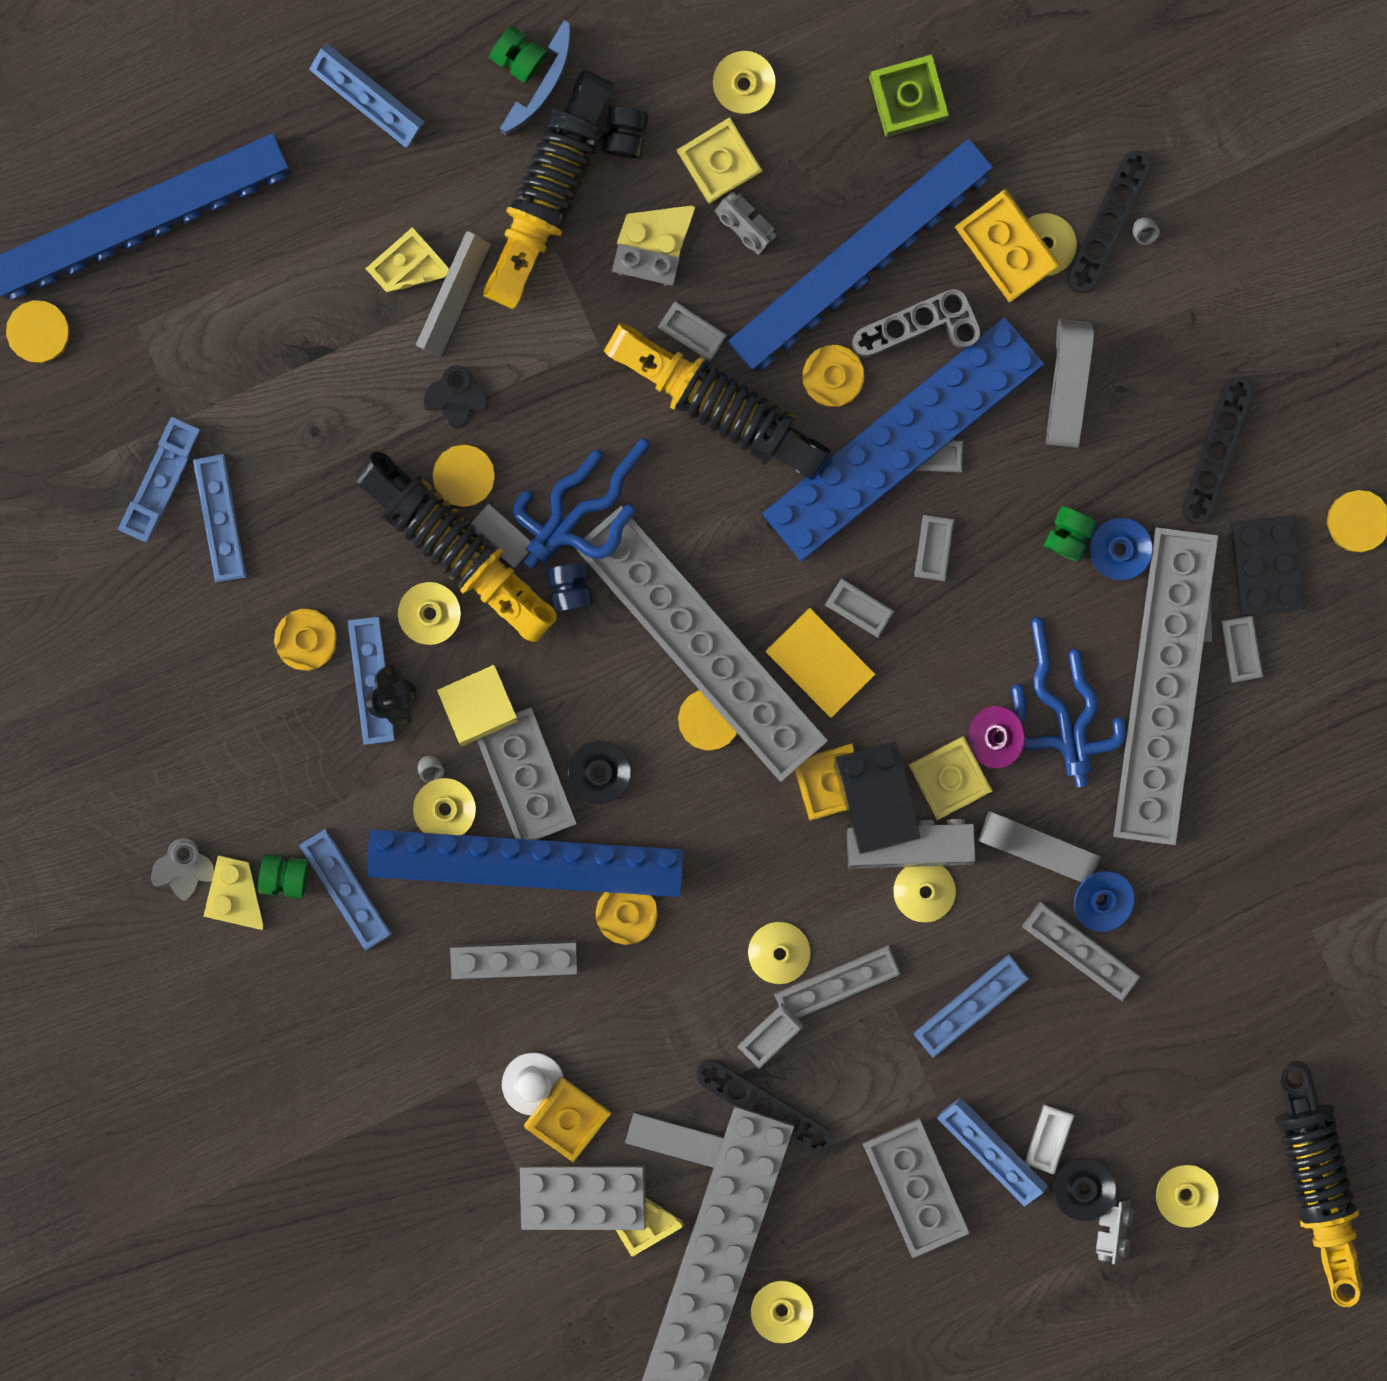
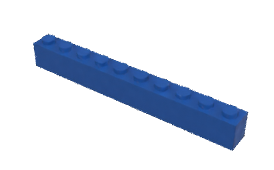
[0,133,291,301]
[728,138,992,372]
[367,829,683,897]

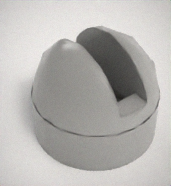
[1132,217,1160,245]
[418,755,444,783]

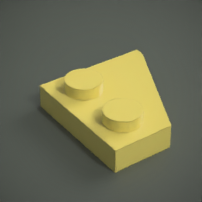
[616,1198,684,1256]

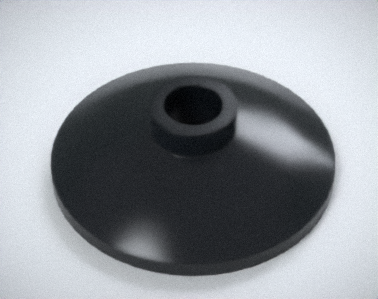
[568,741,631,804]
[1053,1158,1116,1221]

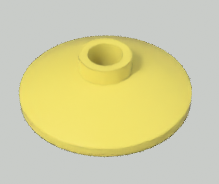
[713,51,775,114]
[1028,213,1077,276]
[398,582,461,645]
[413,778,476,835]
[894,866,956,922]
[748,922,810,984]
[1156,1165,1219,1228]
[751,1281,813,1343]

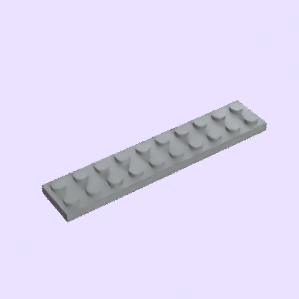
[574,506,828,782]
[1113,527,1218,846]
[642,1105,794,1381]

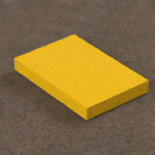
[955,189,1061,303]
[765,608,875,718]

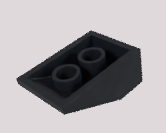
[834,741,920,855]

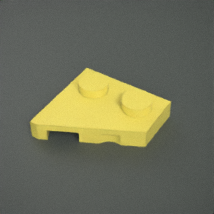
[617,206,695,257]
[366,227,449,293]
[203,855,264,930]

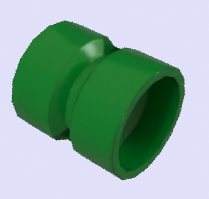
[489,25,548,84]
[1043,506,1098,562]
[258,853,309,900]

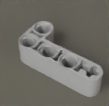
[852,289,980,358]
[1046,319,1094,448]
[977,811,1101,882]

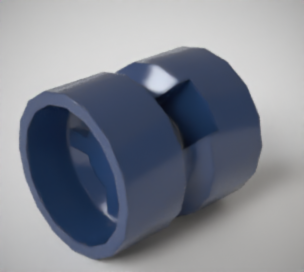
[547,562,593,612]

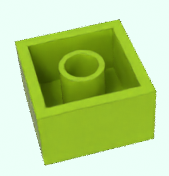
[869,55,949,138]

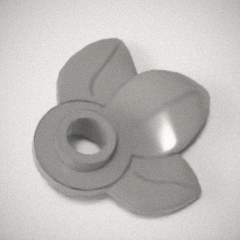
[151,838,214,901]

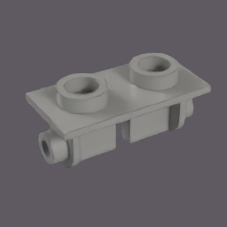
[714,192,777,255]
[612,244,679,286]
[1095,1198,1133,1264]

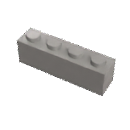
[847,819,975,869]
[450,940,578,979]

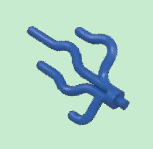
[513,438,650,570]
[1011,617,1126,787]

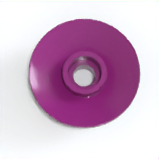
[968,706,1026,768]

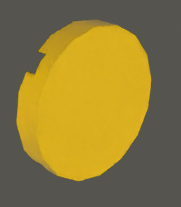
[6,300,70,363]
[802,345,864,407]
[433,444,495,507]
[1327,490,1387,553]
[274,609,337,671]
[678,690,737,751]
[596,892,658,945]

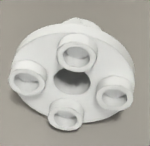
[502,1052,564,1115]

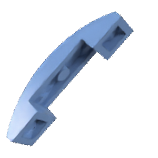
[500,20,570,136]
[117,417,200,543]

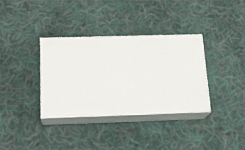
[1024,1104,1074,1174]

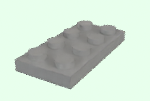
[477,707,577,840]
[862,1118,970,1259]
[520,1165,646,1230]

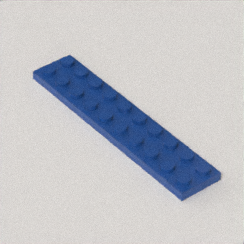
[762,317,1044,563]

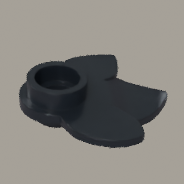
[424,365,487,428]
[366,665,417,727]

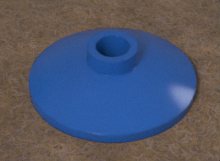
[1090,518,1152,580]
[1074,871,1134,932]

